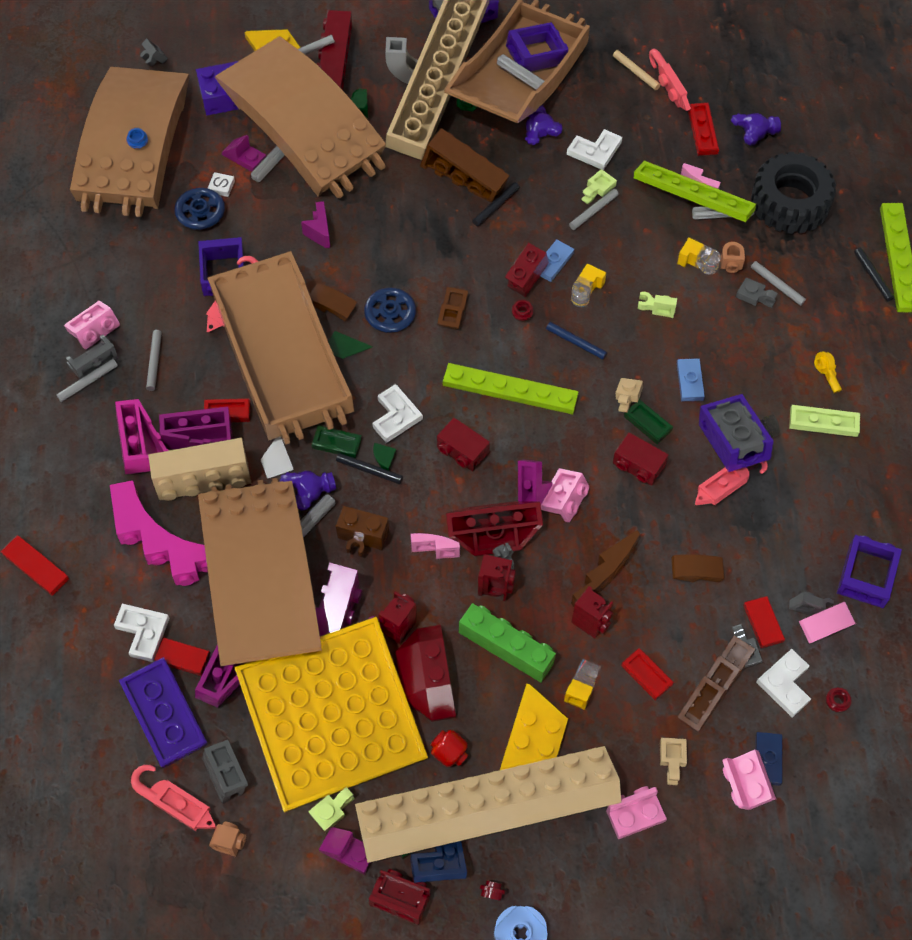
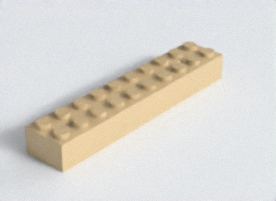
[385,0,490,160]
[355,746,622,863]

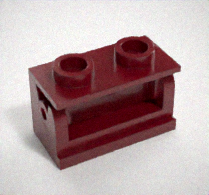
[505,242,549,297]
[437,418,490,472]
[613,433,669,485]
[478,554,516,601]
[571,586,613,638]
[378,591,416,645]
[369,869,430,925]

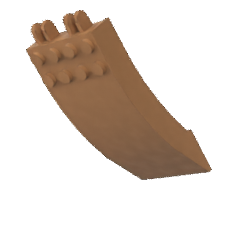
[444,0,590,123]
[215,36,386,198]
[70,67,189,217]
[208,251,354,445]
[198,478,322,666]

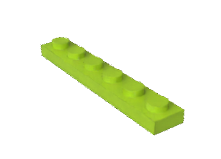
[634,161,756,222]
[880,203,912,312]
[443,363,578,414]

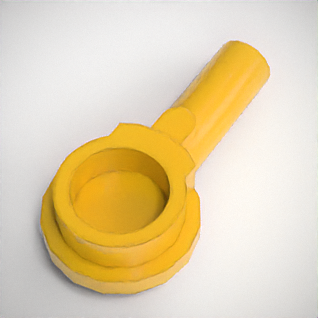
[814,351,842,394]

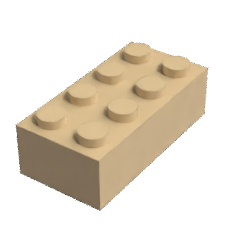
[148,438,251,501]

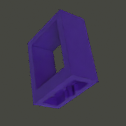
[506,22,568,72]
[198,237,245,296]
[837,535,902,608]

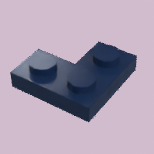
[410,841,467,883]

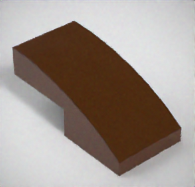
[310,283,357,321]
[437,287,469,329]
[671,554,724,582]

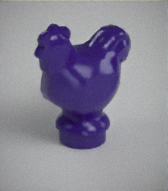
[525,105,562,145]
[731,113,781,146]
[279,471,336,511]

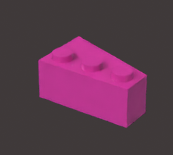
[115,399,169,474]

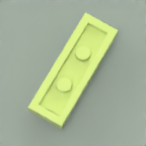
[789,405,860,437]

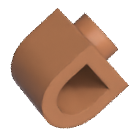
[720,242,745,273]
[209,822,246,857]

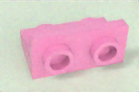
[64,301,120,349]
[541,468,589,522]
[722,750,776,810]
[606,786,667,839]

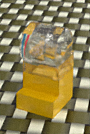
[677,238,721,275]
[571,264,606,307]
[564,659,601,710]

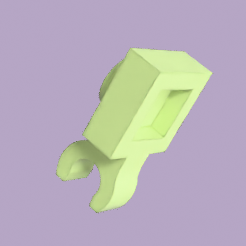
[582,169,617,204]
[638,292,677,318]
[308,787,355,833]

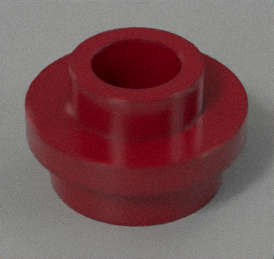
[512,300,533,321]
[826,687,851,712]
[479,880,506,901]

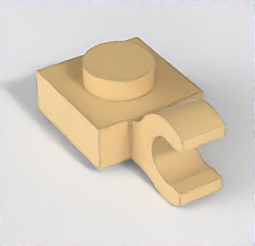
[616,378,643,412]
[660,738,687,785]

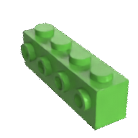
[459,603,556,683]

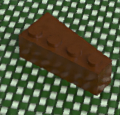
[420,128,509,203]

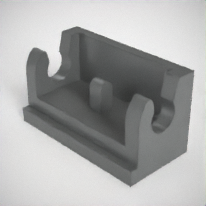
[66,335,118,380]
[202,740,248,804]

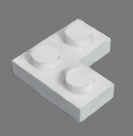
[567,129,622,170]
[373,384,423,443]
[114,604,170,662]
[756,649,811,718]

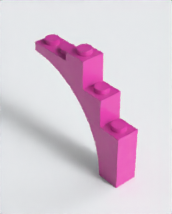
[110,481,208,586]

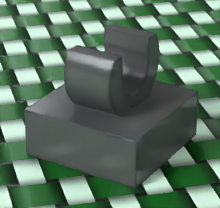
[140,38,168,67]

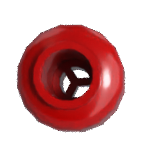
[430,730,468,767]

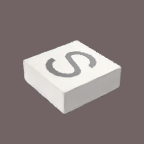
[208,172,235,197]

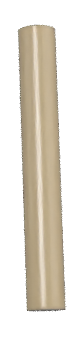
[613,50,660,90]

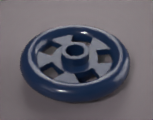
[175,188,225,230]
[364,288,416,333]

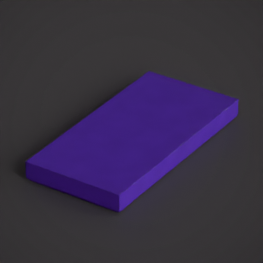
[119,657,208,769]

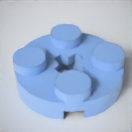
[494,906,548,940]

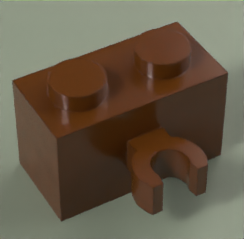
[336,506,389,557]

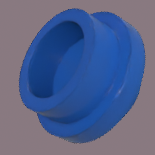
[126,128,148,148]

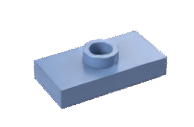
[540,239,574,282]
[677,359,705,401]

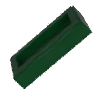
[624,399,673,444]
[312,426,362,458]

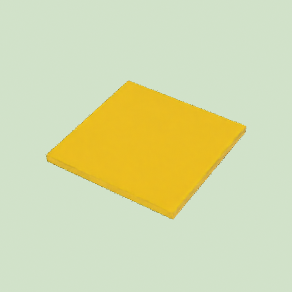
[234,617,428,812]

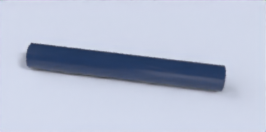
[546,322,607,360]

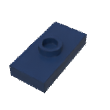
[755,732,782,786]

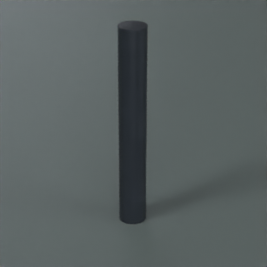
[472,182,520,226]
[854,247,894,302]
[336,453,403,484]

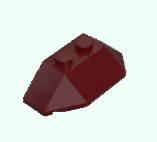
[446,501,543,556]
[396,625,456,722]

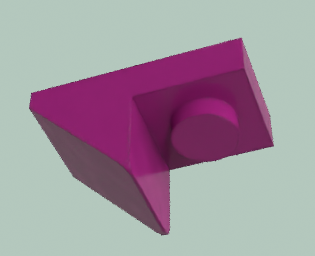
[222,135,266,172]
[301,201,330,248]
[518,460,553,504]
[319,827,371,875]

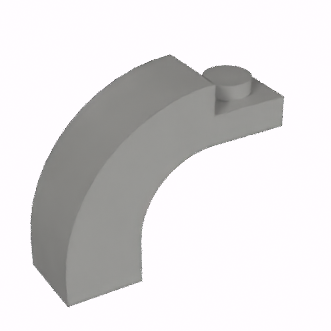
[385,37,418,84]

